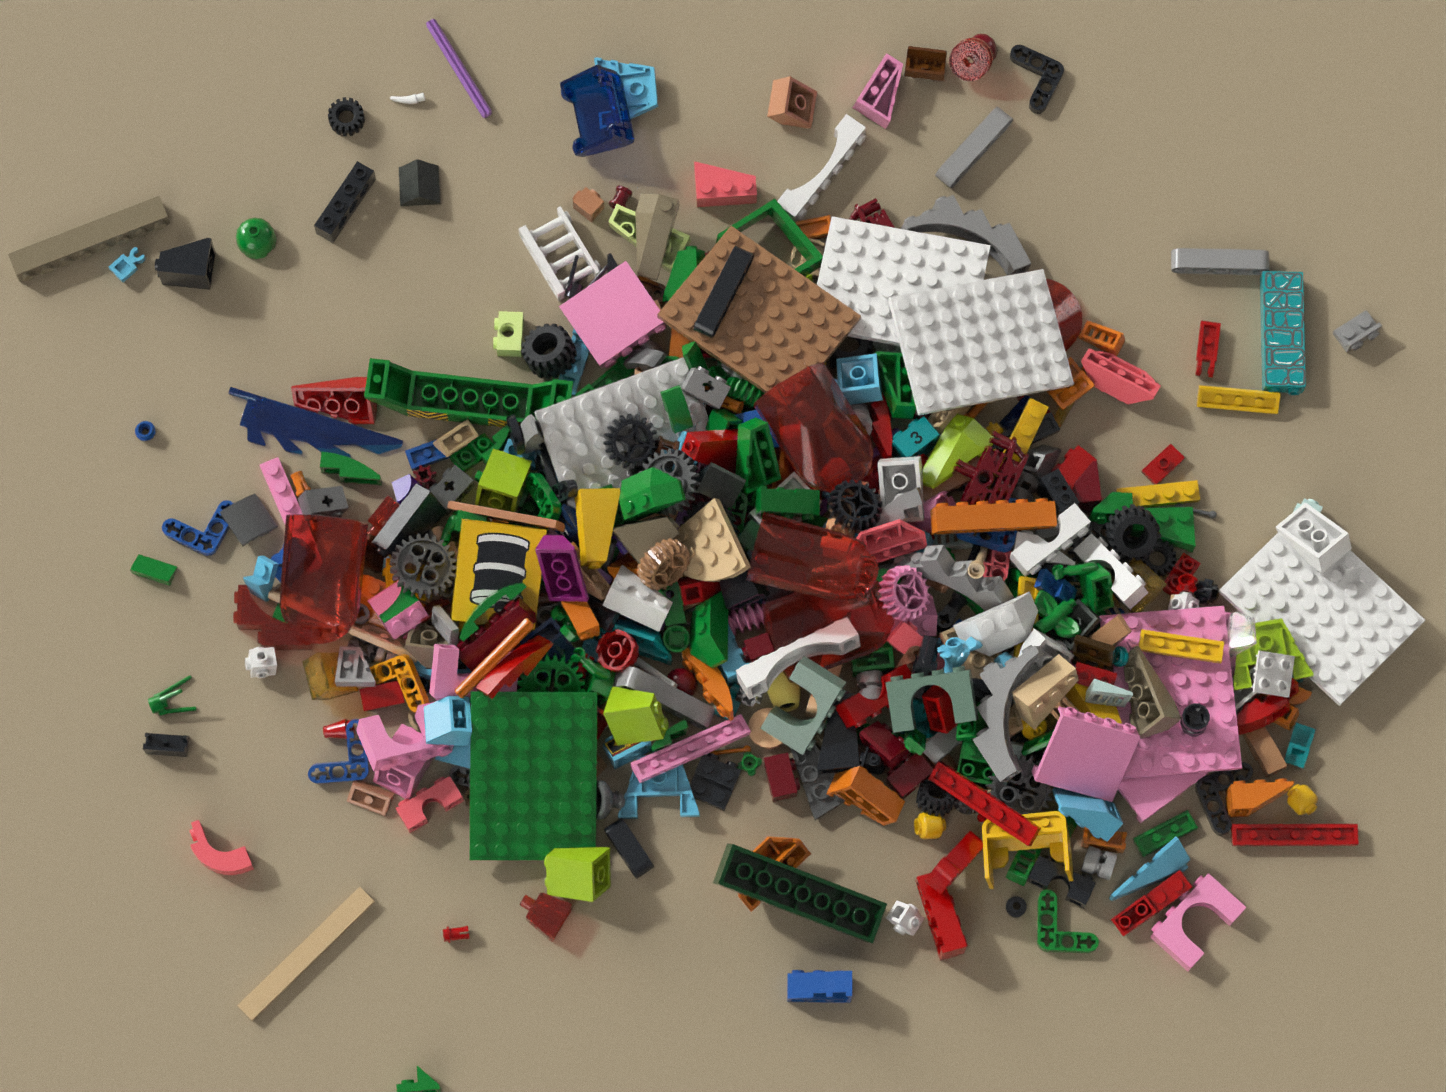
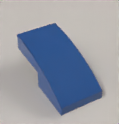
[1034,569,1077,604]

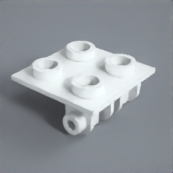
[1251,650,1295,697]

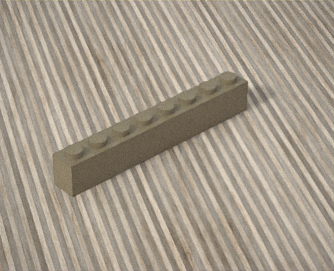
[8,196,170,282]

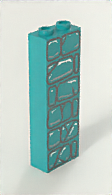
[1260,271,1306,395]

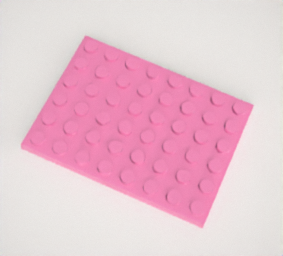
[1099,606,1242,779]

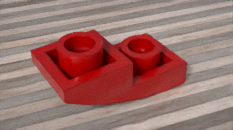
[1160,552,1201,596]

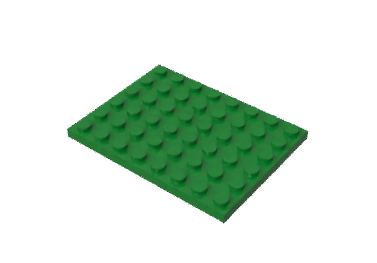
[469,691,597,860]

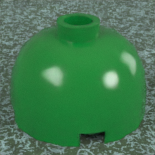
[236,218,277,259]

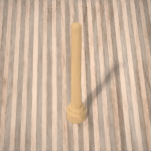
[967,538,989,579]

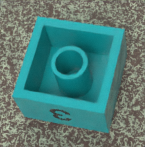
[892,416,939,458]

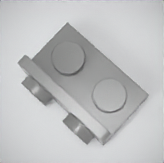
[1332,310,1382,352]

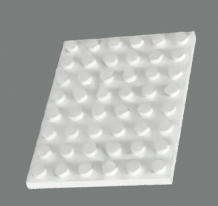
[817,216,990,346]
[888,269,1074,415]
[534,357,708,509]
[1219,532,1425,706]

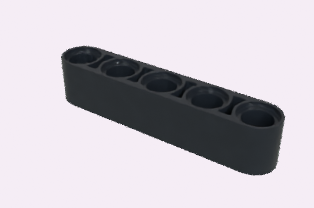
[693,246,754,338]

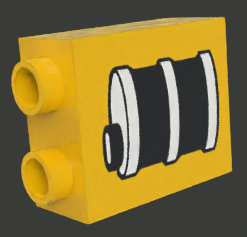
[450,519,547,632]

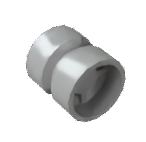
[856,670,883,700]
[1081,845,1117,880]

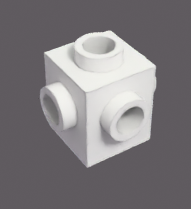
[1168,592,1199,610]
[245,647,277,678]
[886,901,925,936]

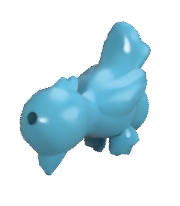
[937,636,983,673]

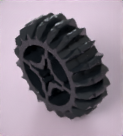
[603,414,659,469]
[827,479,883,534]

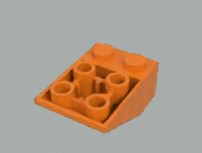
[1225,778,1294,818]

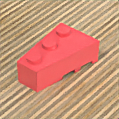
[694,161,757,207]

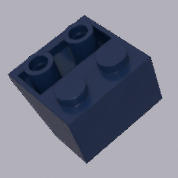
[519,617,578,679]

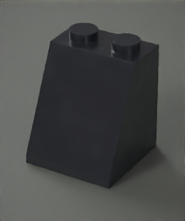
[155,238,216,290]

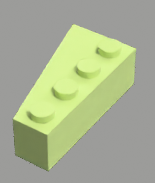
[608,204,691,273]

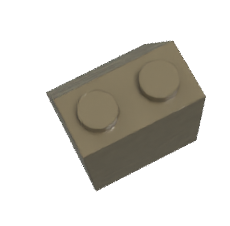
[613,515,679,564]

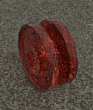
[949,37,993,81]

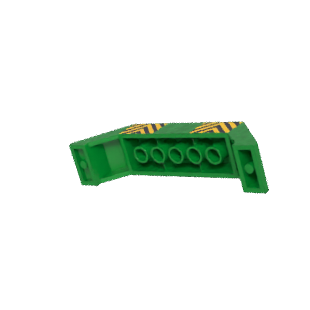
[364,358,573,427]

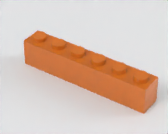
[930,498,1057,535]

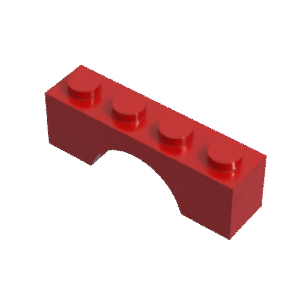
[835,664,912,728]

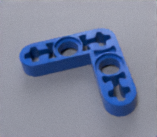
[956,498,1018,553]
[162,500,234,556]
[308,719,369,783]

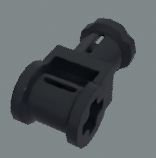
[937,592,968,633]

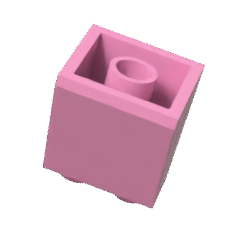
[373,724,434,800]

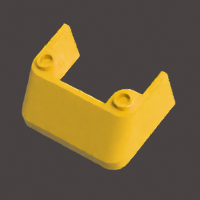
[982,811,1074,889]

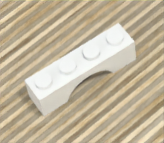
[1010,503,1091,577]
[1074,533,1148,609]

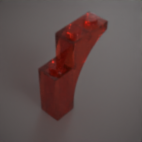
[233,585,313,650]

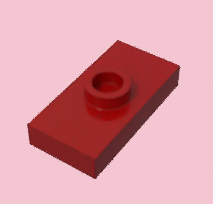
[1141,444,1185,485]

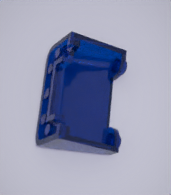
[560,65,635,157]

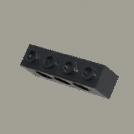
[314,161,376,243]

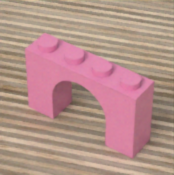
[429,644,518,701]
[356,701,454,772]
[1150,873,1246,971]

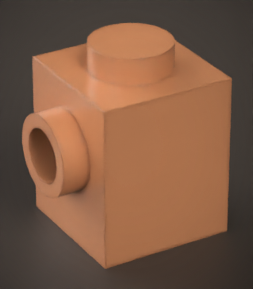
[573,187,604,223]

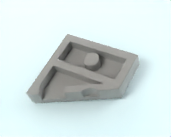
[335,647,376,687]

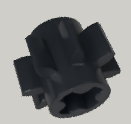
[1194,578,1219,605]

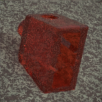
[366,496,399,536]
[520,892,573,942]

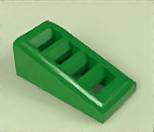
[1006,848,1043,886]

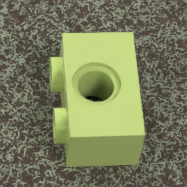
[493,311,524,357]

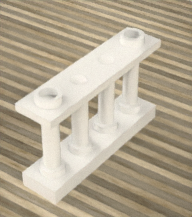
[519,206,602,301]

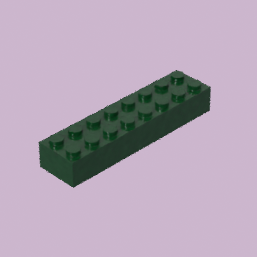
[713,843,887,944]

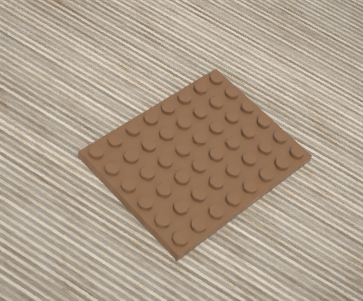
[657,226,861,409]

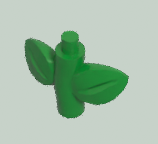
[1033,590,1081,638]

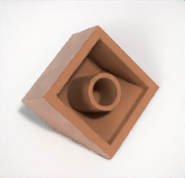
[767,76,817,128]

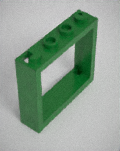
[716,199,823,277]

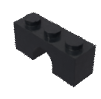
[1027,855,1096,909]

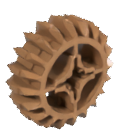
[637,538,691,591]

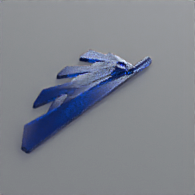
[228,387,403,458]

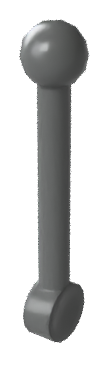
[1175,503,1217,519]

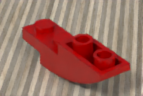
[1236,677,1299,735]
[1111,870,1193,937]

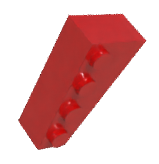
[915,873,968,961]

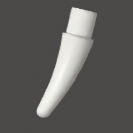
[390,93,425,104]

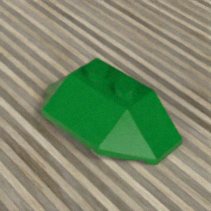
[618,467,686,525]
[690,591,728,668]

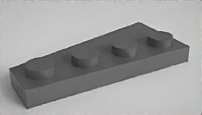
[790,744,845,821]

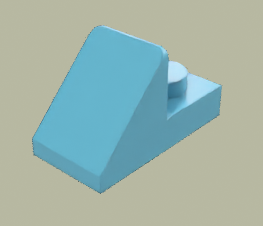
[243,556,279,602]

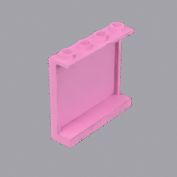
[559,261,667,369]
[1031,706,1140,802]
[1118,772,1209,824]

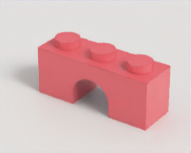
[886,621,945,670]
[396,776,464,833]

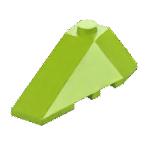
[922,413,994,489]

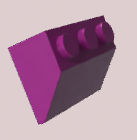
[535,535,589,602]

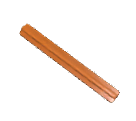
[455,618,534,698]

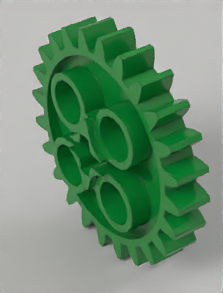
[518,653,585,692]

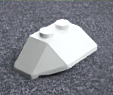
[953,592,1038,656]

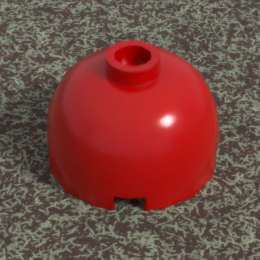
[596,630,639,672]

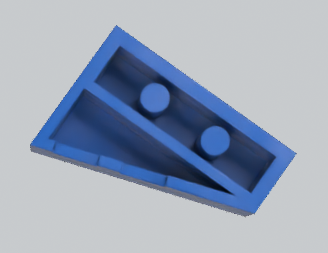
[787,970,852,1003]

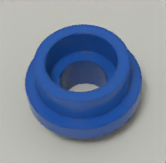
[135,421,156,441]

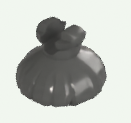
[596,780,625,820]

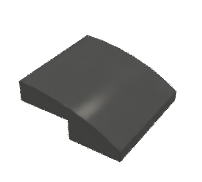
[220,493,278,547]

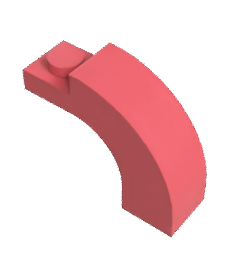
[190,820,254,875]

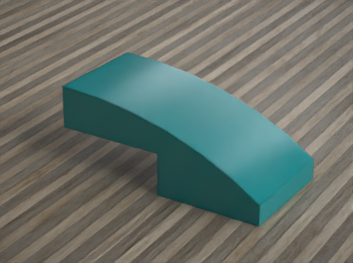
[1284,722,1316,768]

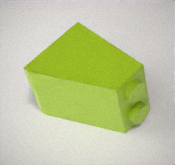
[475,449,532,513]
[603,687,669,746]
[544,847,611,902]

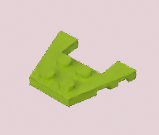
[1233,618,1314,691]

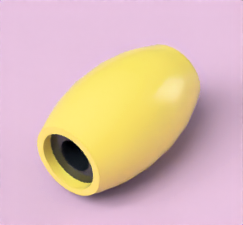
[767,665,800,712]

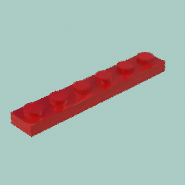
[928,761,1041,846]
[1231,824,1359,846]

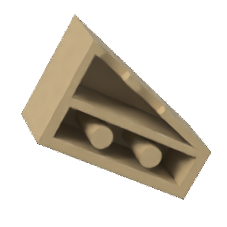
[1012,654,1078,730]

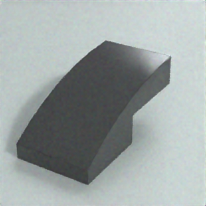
[623,349,667,371]

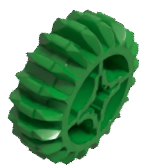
[726,377,772,413]

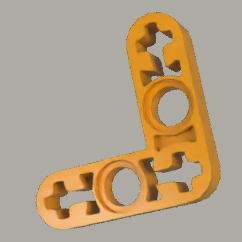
[369,654,429,713]

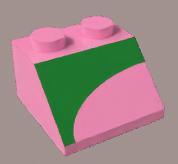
[368,580,429,640]

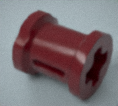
[609,185,633,209]

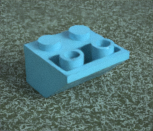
[424,696,472,746]

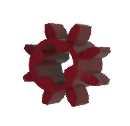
[413,465,437,490]

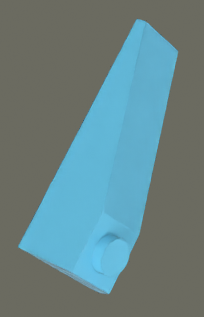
[1109,837,1190,901]

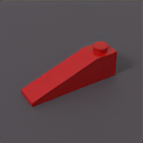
[291,377,377,424]

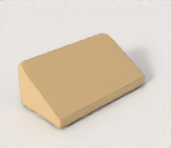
[433,419,479,457]

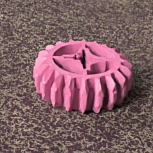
[878,565,931,621]

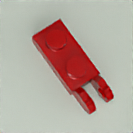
[1195,321,1221,378]

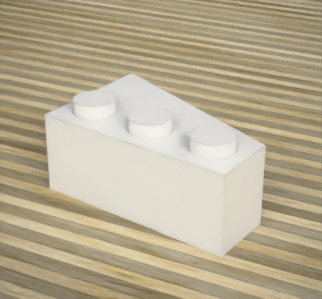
[602,565,673,632]

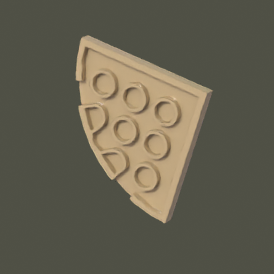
[673,498,751,582]

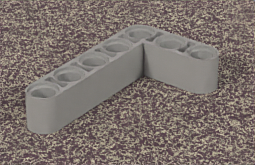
[613,667,715,730]

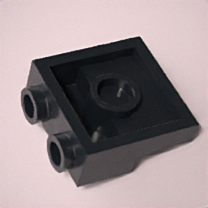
[690,753,741,811]

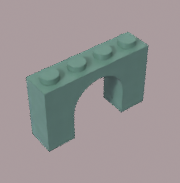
[760,656,847,755]
[886,666,979,733]

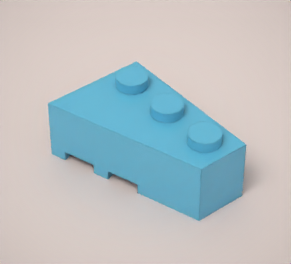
[718,624,749,687]

